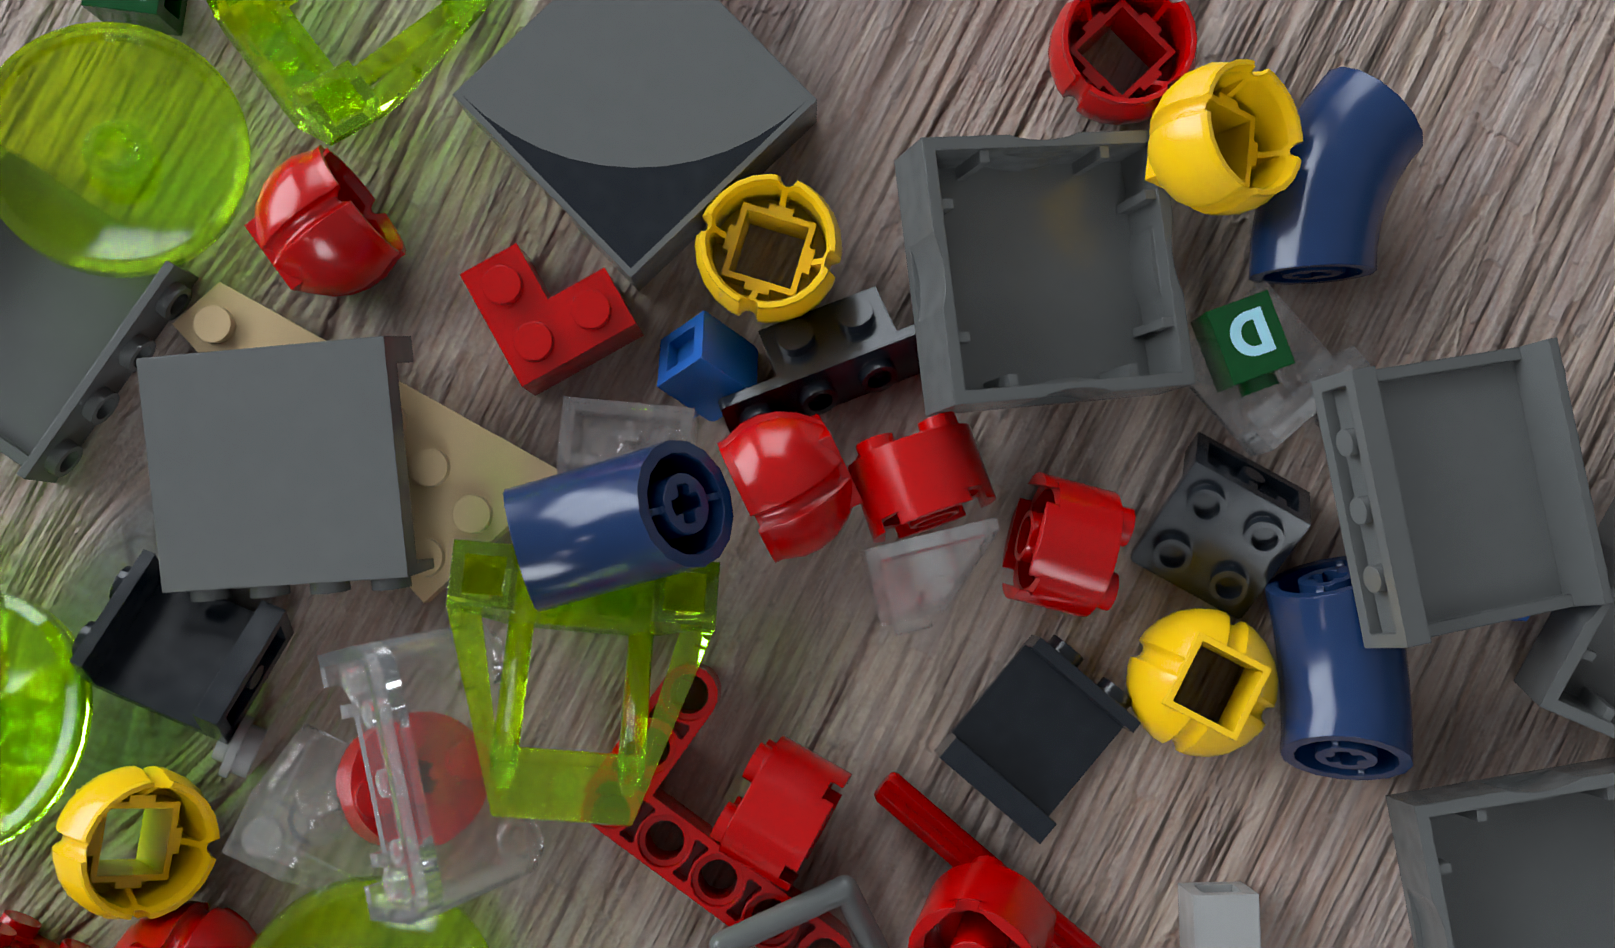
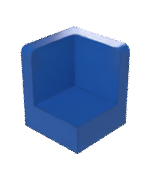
[657,310,758,421]

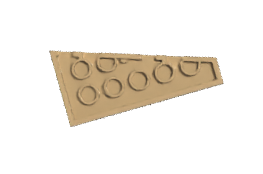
[172,282,564,603]

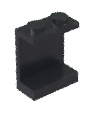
[69,549,294,745]
[934,635,1141,844]

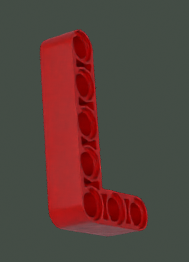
[582,662,853,948]

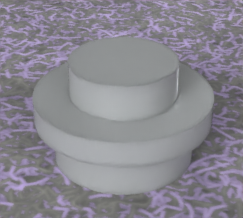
[211,715,267,779]

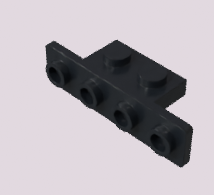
[718,286,920,433]

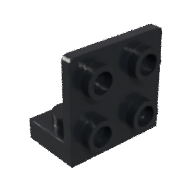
[1131,431,1311,619]

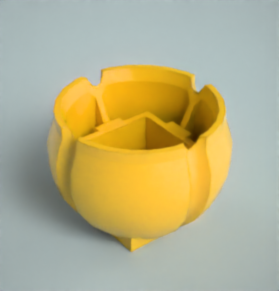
[1145,59,1303,215]
[695,174,842,323]
[1126,608,1278,757]
[52,766,220,920]

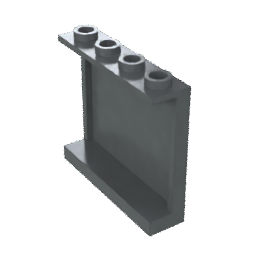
[0,147,199,483]
[136,336,434,602]
[1311,337,1613,648]

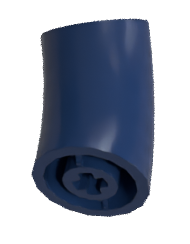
[1249,67,1423,285]
[503,440,734,612]
[1265,556,1414,780]

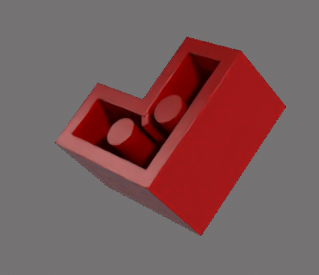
[460,243,644,396]

